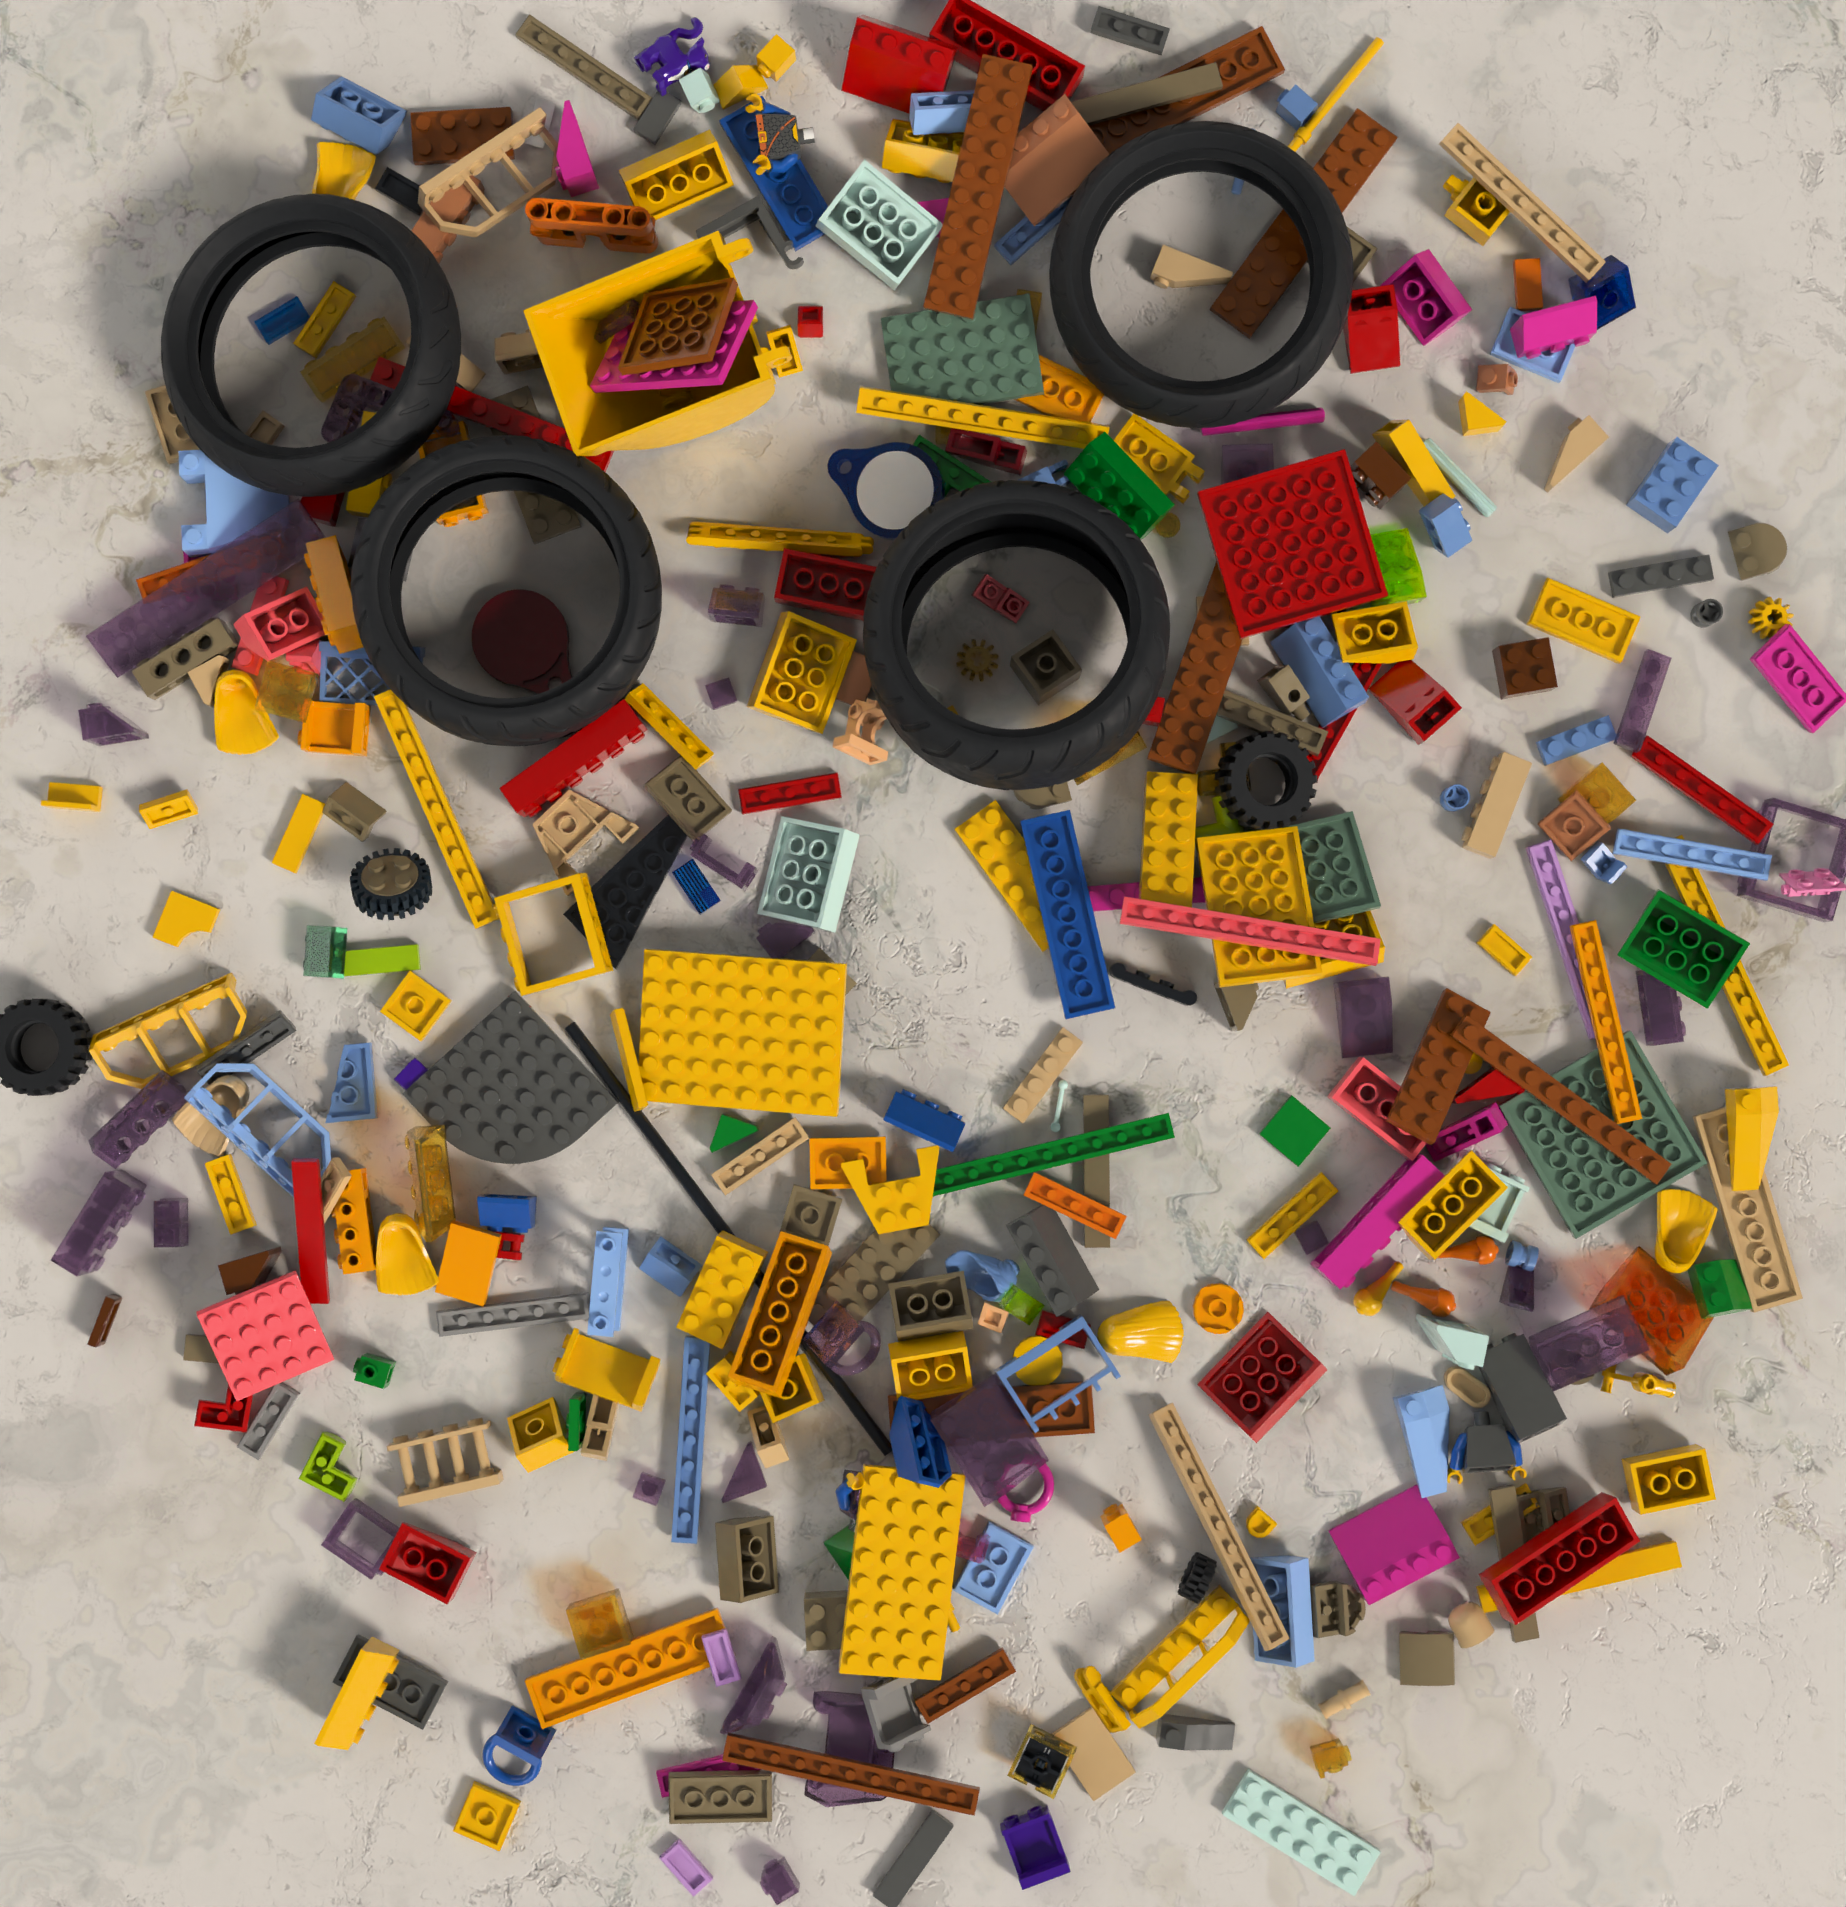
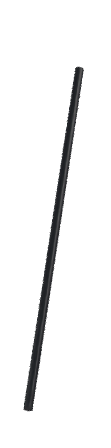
[565,1021,892,1456]

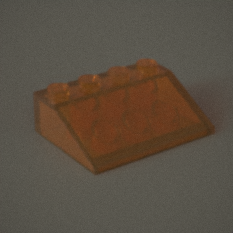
[1589,1246,1714,1376]

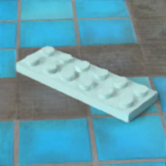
[1222,1768,1381,1896]

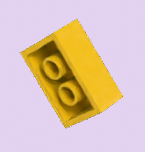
[1621,1444,1716,1515]

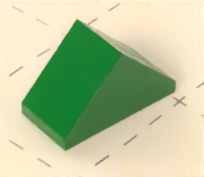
[710,1114,759,1153]

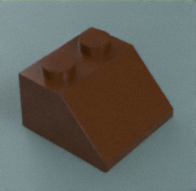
[218,1246,282,1295]

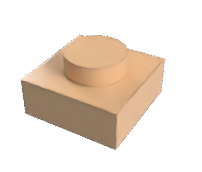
[978,1300,1010,1333]

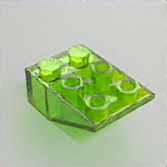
[1370,528,1427,607]

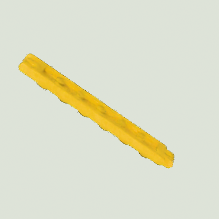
[686,521,874,557]

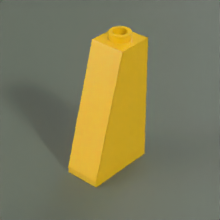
[1372,419,1455,506]

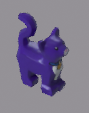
[634,17,710,96]

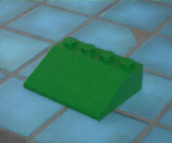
[1617,889,1750,1009]

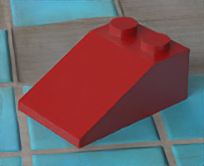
[379,1522,477,1604]

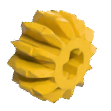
[1748,597,1794,639]

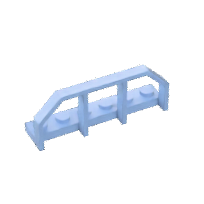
[184,1063,331,1197]

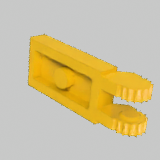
[1074,1666,1131,1733]

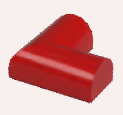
[194,1384,253,1432]

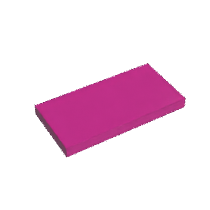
[1750,624,1846,733]

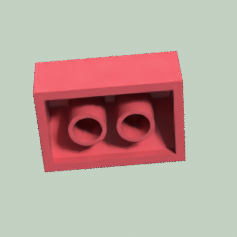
[233,586,325,661]

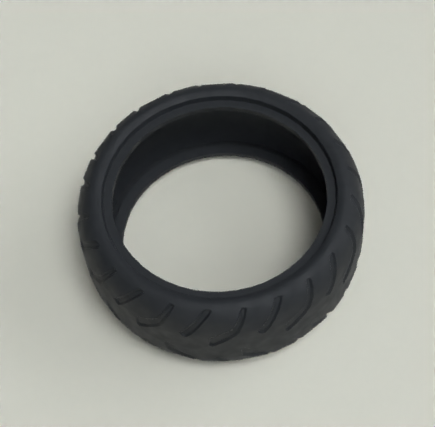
[351,435,662,747]
[863,480,1170,790]

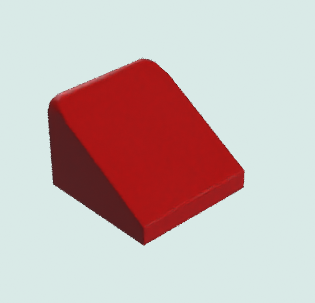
[797,306,823,338]

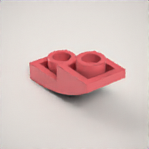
[971,574,1030,623]

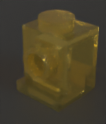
[1310,1738,1352,1779]

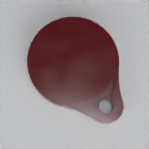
[471,589,572,694]

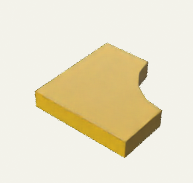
[152,890,221,947]

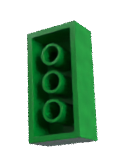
[1064,432,1175,540]

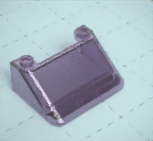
[804,1691,895,1807]

